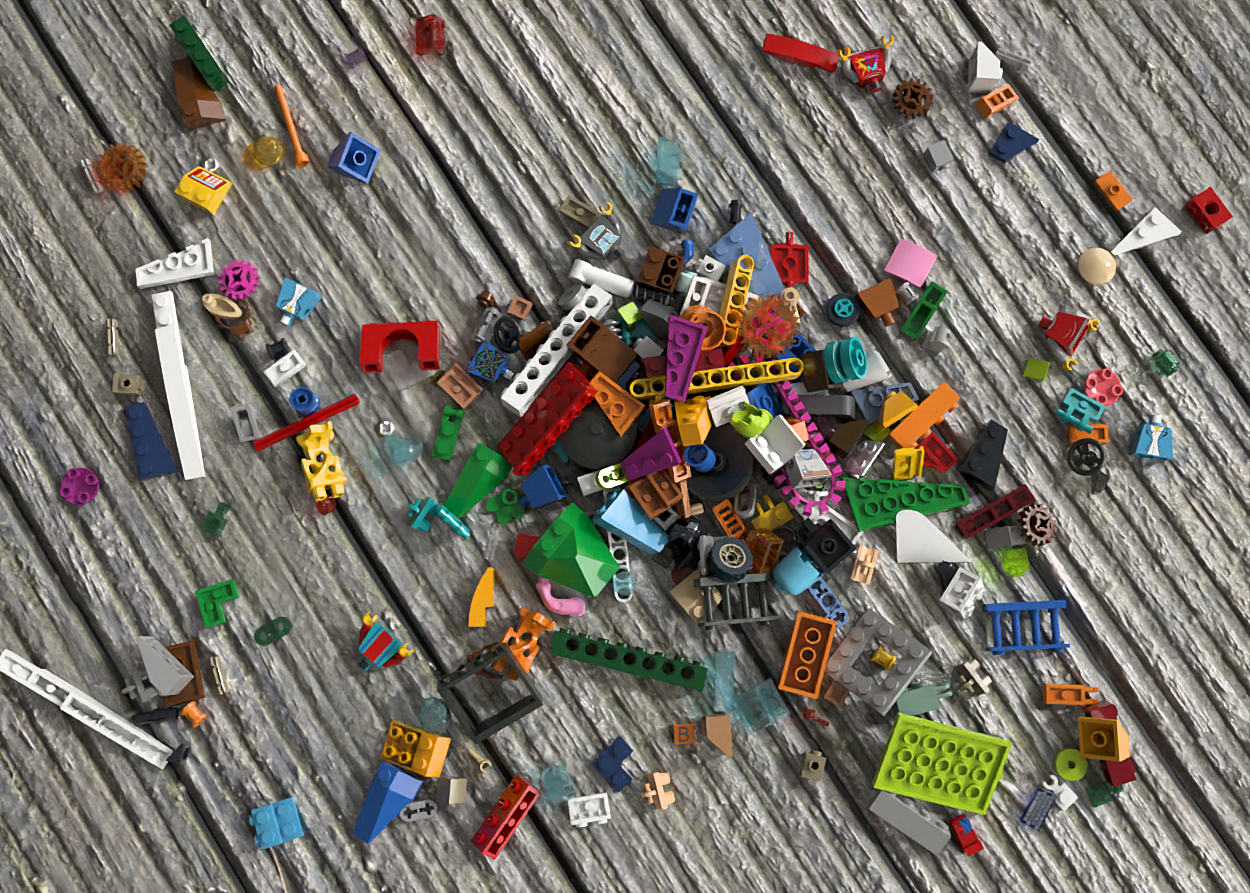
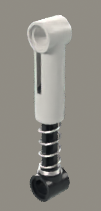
[568,259,686,315]

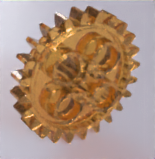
[736,294,800,359]

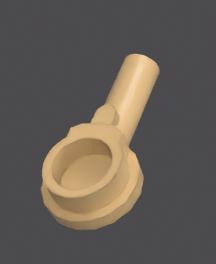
[780,287,801,325]

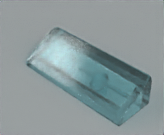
[714,652,734,712]

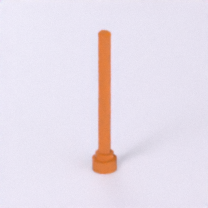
[274,84,310,168]

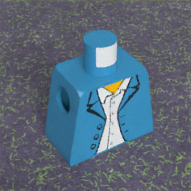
[276,277,321,327]
[1129,415,1173,461]

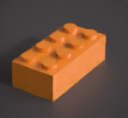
[776,610,837,699]

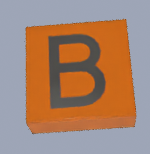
[674,724,694,744]

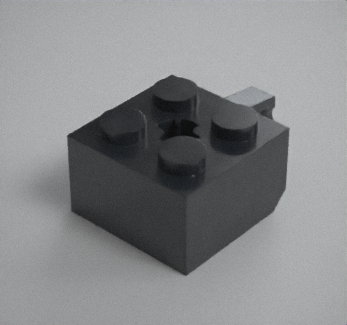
[799,518,857,575]

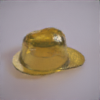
[243,136,287,171]

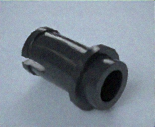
[728,200,743,225]

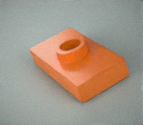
[1094,170,1133,212]

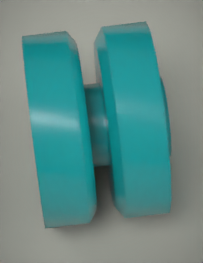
[824,337,867,384]

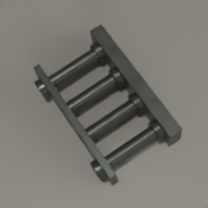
[693,572,778,630]

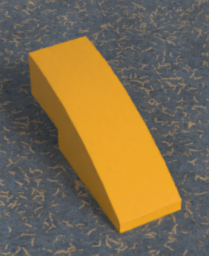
[468,567,494,627]

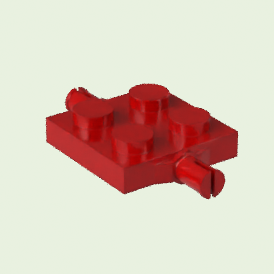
[770,232,809,288]

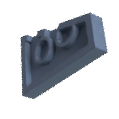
[850,382,919,425]

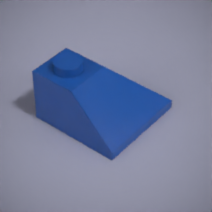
[327,132,381,184]

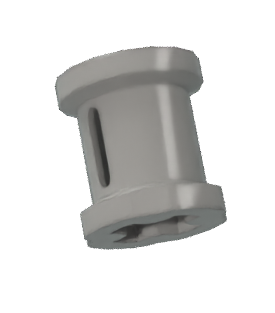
[895,282,920,307]

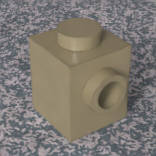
[799,749,827,782]
[437,776,467,807]

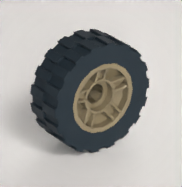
[707,537,753,583]

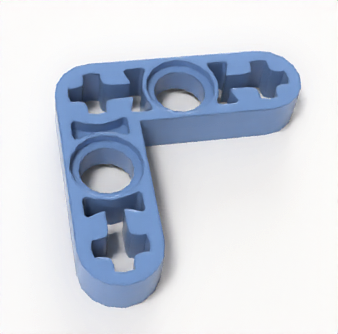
[807,578,849,631]

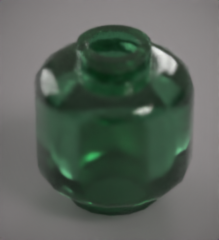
[1150,349,1181,378]

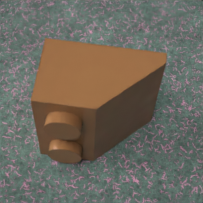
[700,713,733,757]

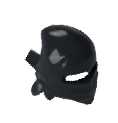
[667,515,708,571]

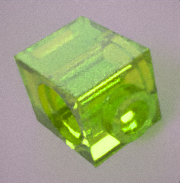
[1001,548,1030,578]

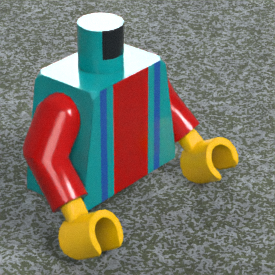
[358,611,414,671]

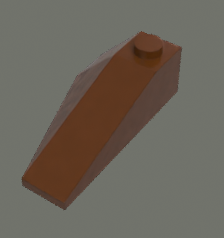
[172,57,226,130]

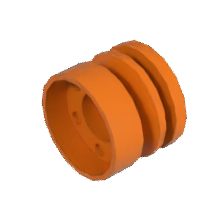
[680,305,726,351]

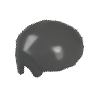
[767,525,798,556]

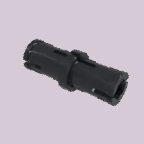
[136,707,179,726]

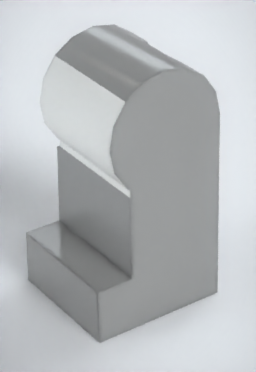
[922,326,951,353]

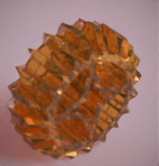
[95,142,148,193]

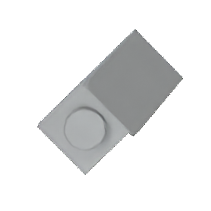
[230,404,261,442]
[984,525,1026,550]

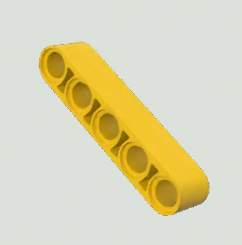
[718,255,754,348]

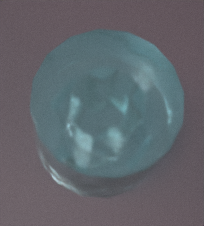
[613,571,637,595]

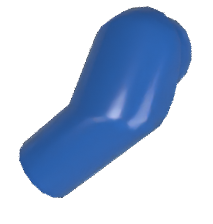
[681,239,694,267]

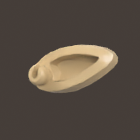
[202,294,244,320]

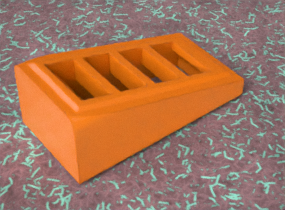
[976,84,1019,119]
[711,499,748,539]

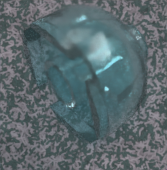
[383,434,423,467]
[539,761,577,803]

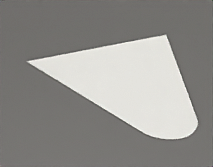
[896,510,972,563]

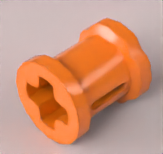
[180,701,207,728]

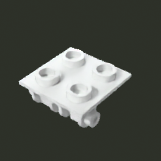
[844,439,885,479]

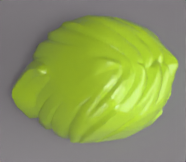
[729,402,773,438]

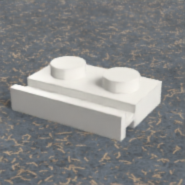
[706,386,749,427]

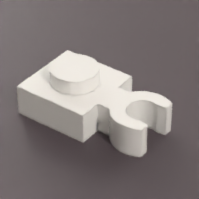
[1041,774,1078,811]

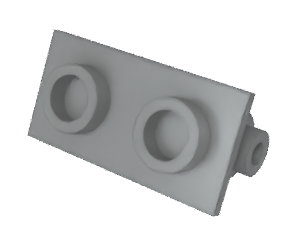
[470,307,504,345]

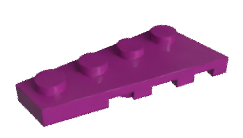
[665,315,708,403]

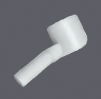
[807,491,828,501]

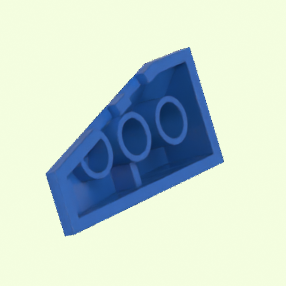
[352,761,424,844]

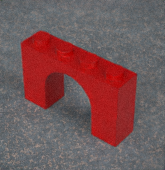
[360,320,441,373]

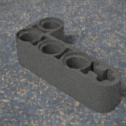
[778,395,855,421]

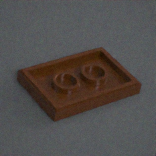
[163,640,206,708]

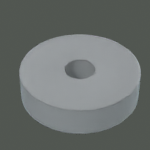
[558,283,586,310]

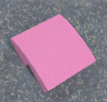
[884,239,937,289]

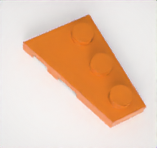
[590,371,646,437]

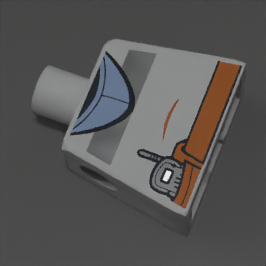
[784,449,832,489]

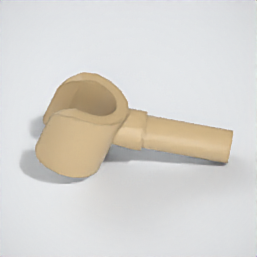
[468,749,492,773]

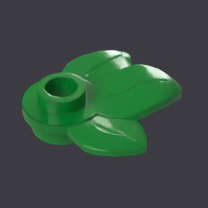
[486,488,524,525]

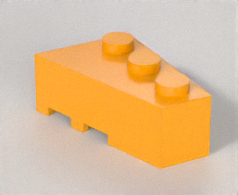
[674,396,713,446]

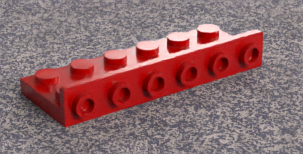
[496,362,598,476]

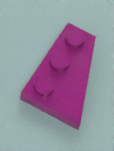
[620,426,682,481]

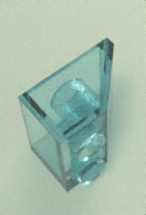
[655,136,683,186]

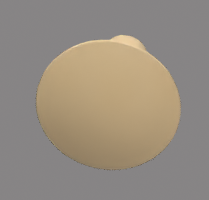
[1077,248,1116,285]

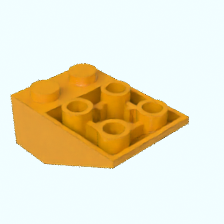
[380,720,451,777]

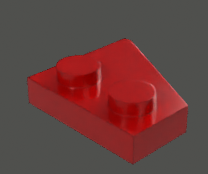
[914,432,959,473]

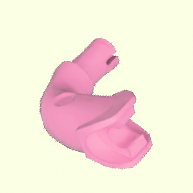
[536,576,585,616]

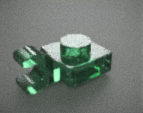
[200,502,231,537]
[1084,781,1124,808]

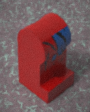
[949,813,984,857]

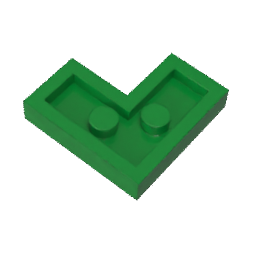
[195,579,240,628]

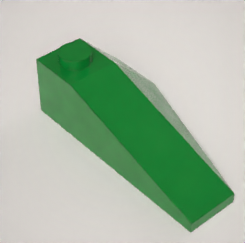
[444,443,512,519]

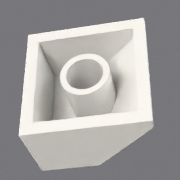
[968,42,1003,94]

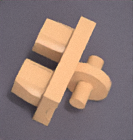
[850,545,879,585]
[640,772,675,810]

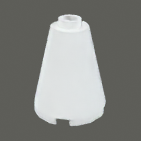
[841,344,892,392]

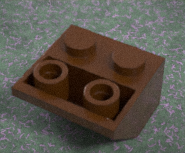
[637,246,686,294]

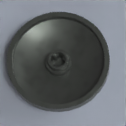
[559,398,637,470]
[682,423,755,501]

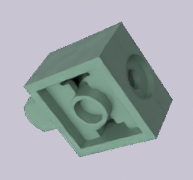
[891,681,952,717]

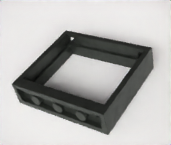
[437,642,543,745]

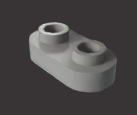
[734,481,756,519]

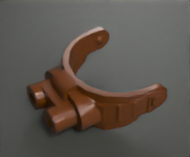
[215,300,254,340]
[466,642,503,679]

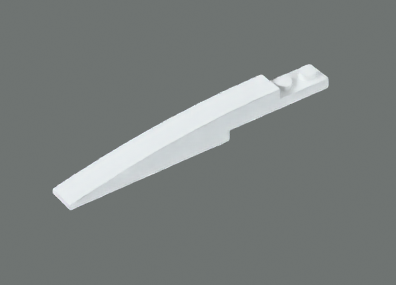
[152,291,205,480]
[0,649,174,770]

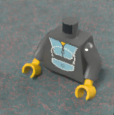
[567,201,625,260]

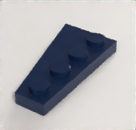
[125,402,179,481]

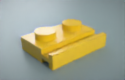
[892,446,925,480]

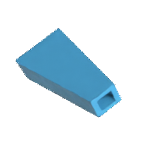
[592,490,668,554]

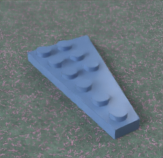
[709,213,793,325]

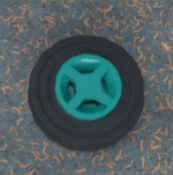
[826,293,860,327]

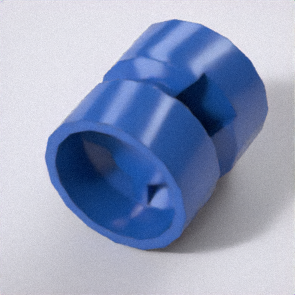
[289,387,320,416]
[684,443,716,472]

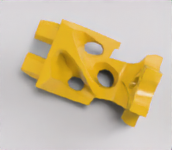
[296,421,347,501]

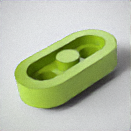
[595,464,628,489]

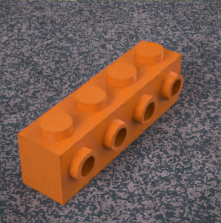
[887,382,960,449]

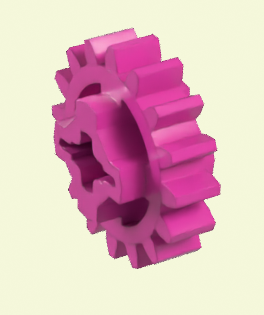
[218,259,261,301]

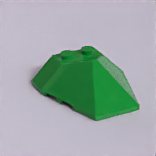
[522,503,620,598]

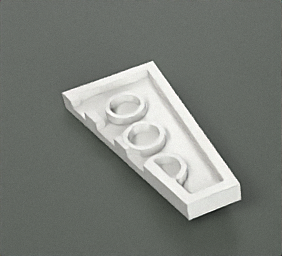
[136,238,214,289]

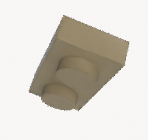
[559,195,601,229]

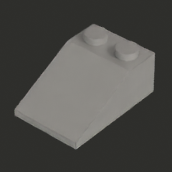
[136,636,194,696]

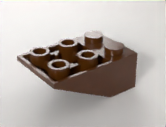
[567,315,638,383]

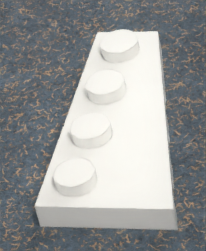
[790,488,863,563]

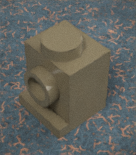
[112,373,145,396]

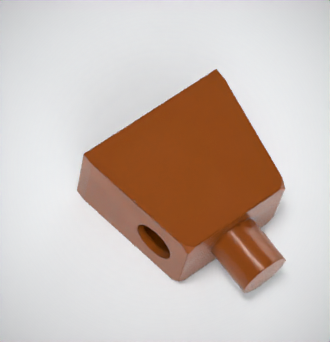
[855,278,899,327]

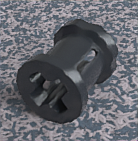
[265,338,290,360]

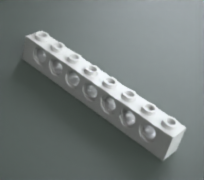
[501,284,613,417]

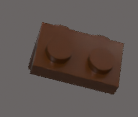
[517,321,560,365]

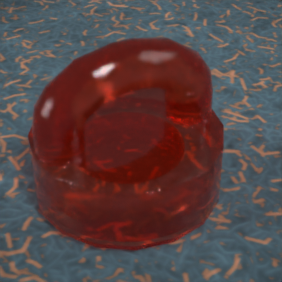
[315,494,336,515]

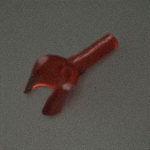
[803,708,829,727]

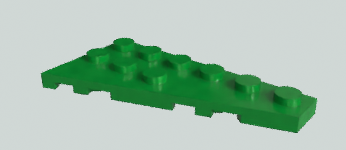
[841,477,970,533]

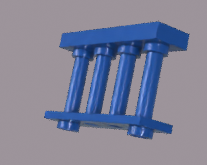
[982,600,1070,655]

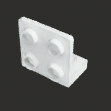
[745,415,805,474]
[940,567,985,620]

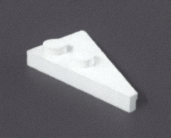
[1110,207,1182,256]

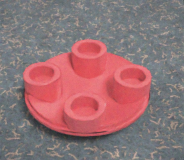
[1084,368,1123,406]

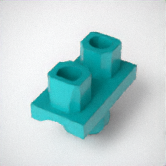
[407,496,438,532]

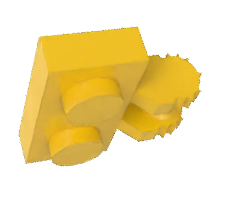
[751,494,794,538]

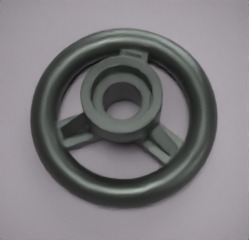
[493,316,522,354]
[1067,438,1106,476]

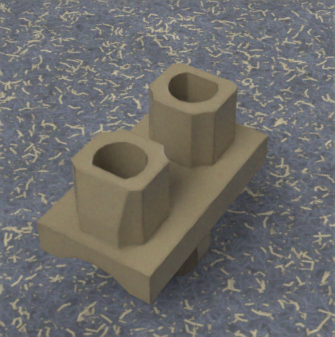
[954,659,992,697]

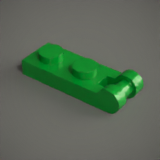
[431,405,465,462]

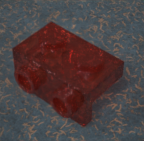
[416,14,446,56]

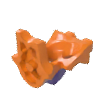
[491,607,556,681]

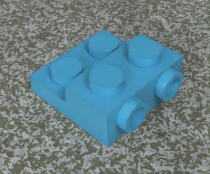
[249,797,304,850]

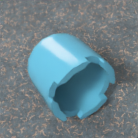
[773,546,823,596]

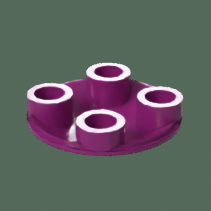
[59,468,99,505]

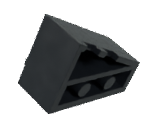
[956,419,1008,491]

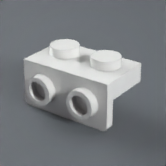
[567,792,611,828]

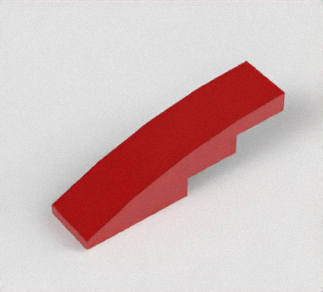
[762,33,839,73]

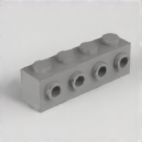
[869,789,951,856]

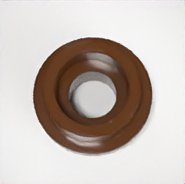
[476,291,494,308]

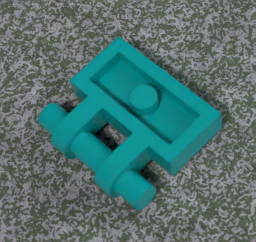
[617,305,656,347]
[1055,388,1106,434]
[435,503,470,540]

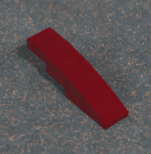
[957,484,1036,539]

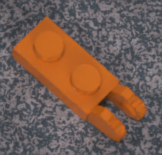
[1043,684,1099,705]

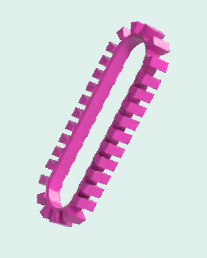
[728,353,845,516]

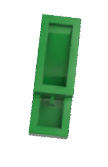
[900,281,948,340]

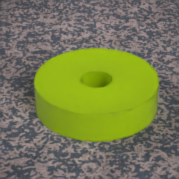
[1053,748,1088,781]

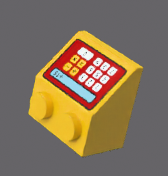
[174,166,232,215]

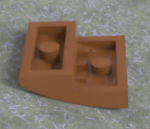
[628,469,684,521]

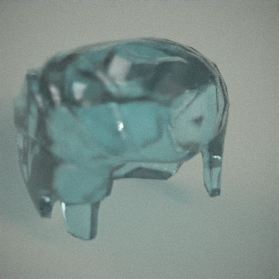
[418,697,452,734]

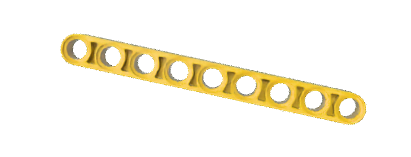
[630,358,803,401]

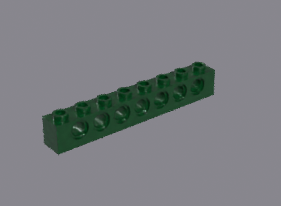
[549,628,708,691]

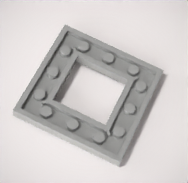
[824,608,932,716]

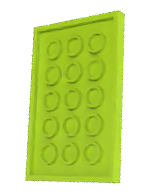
[872,712,1012,815]

